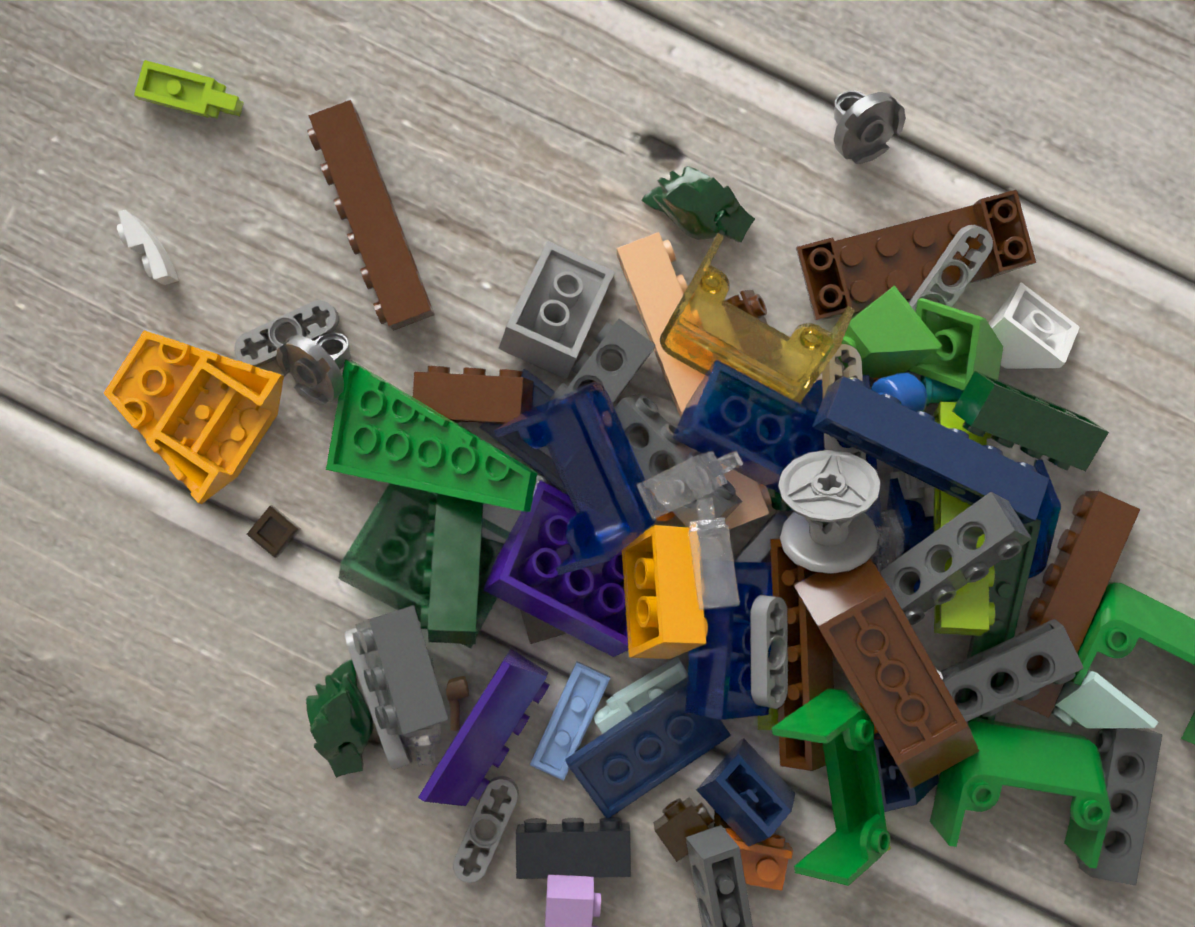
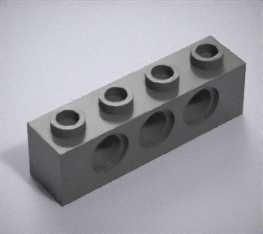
[527,318,656,469]
[596,393,742,539]
[879,492,1032,625]
[940,619,1084,724]
[1076,728,1162,886]
[686,825,753,927]

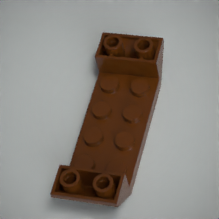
[796,190,1036,321]
[794,558,979,789]

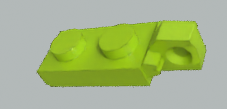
[134,60,244,119]

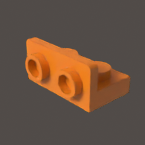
[725,828,793,891]

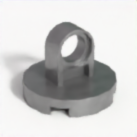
[834,91,906,164]
[277,332,351,405]

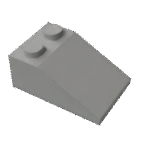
[498,241,615,380]

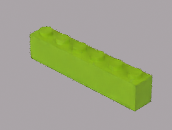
[933,402,995,636]

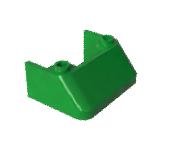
[1069,582,1195,745]
[772,688,890,886]
[929,718,1111,869]

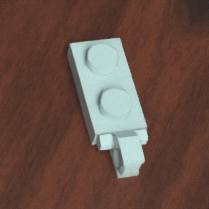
[593,656,689,734]

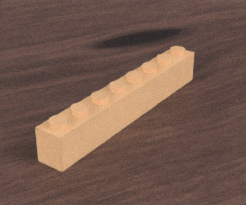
[616,232,772,530]

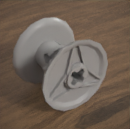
[778,450,881,574]

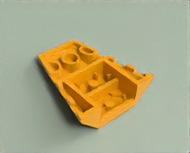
[104,330,284,504]

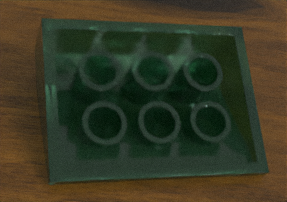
[338,483,510,649]

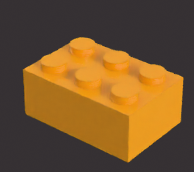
[622,525,708,659]

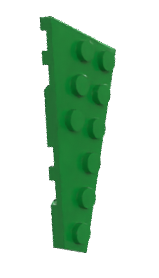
[326,359,537,512]

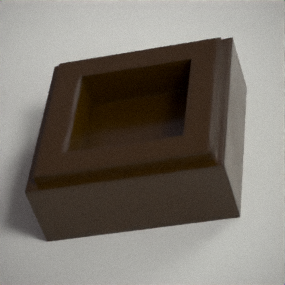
[246,505,301,558]

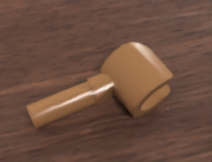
[446,676,469,731]

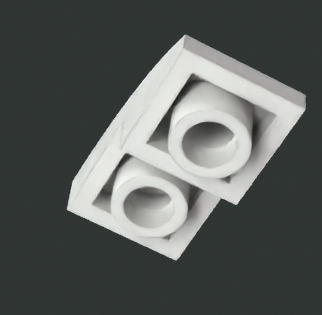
[117,210,179,285]

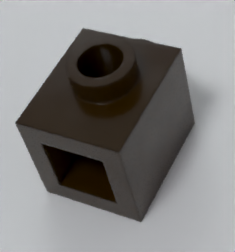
[653,797,714,862]

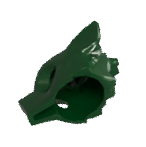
[641,166,755,243]
[306,659,374,778]

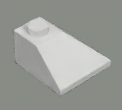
[989,282,1080,369]

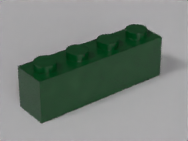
[952,371,1109,472]
[421,493,483,644]

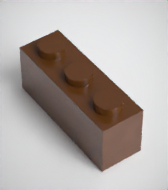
[412,366,534,426]

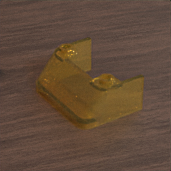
[660,233,855,415]

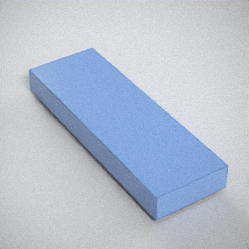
[530,661,611,781]

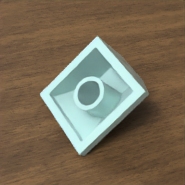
[1051,670,1158,728]

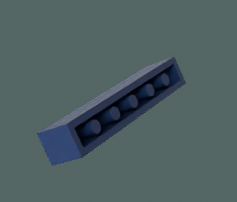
[812,376,1049,525]

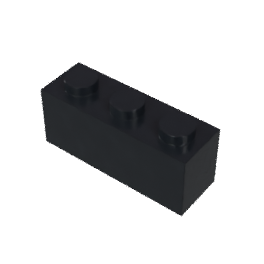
[516,817,631,879]

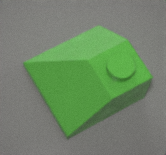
[824,286,942,378]
[909,298,1003,390]

